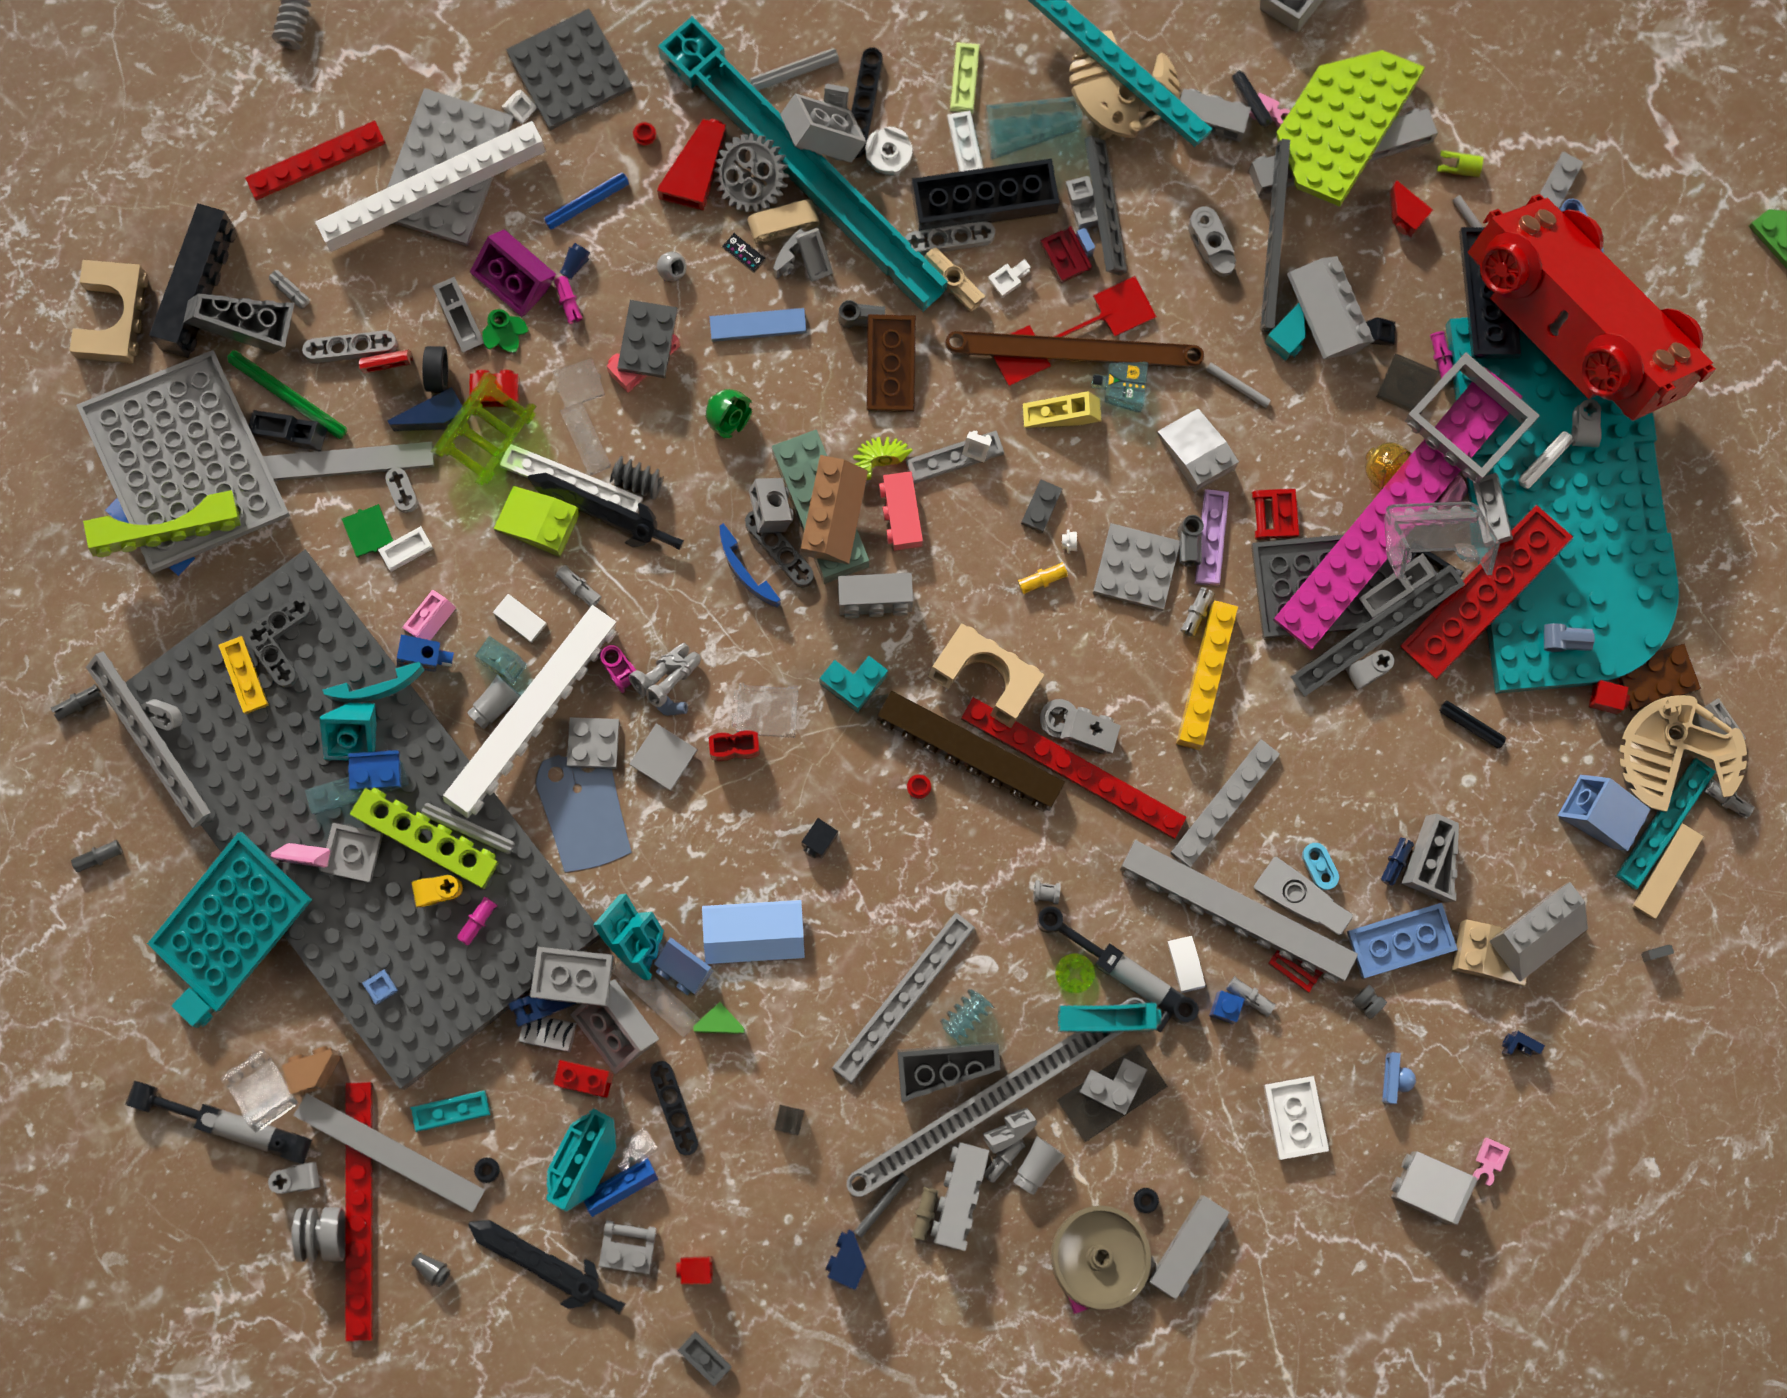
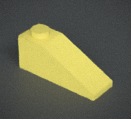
[1023,391,1101,428]

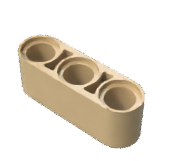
[747,200,820,243]

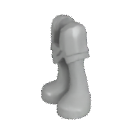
[629,643,701,707]

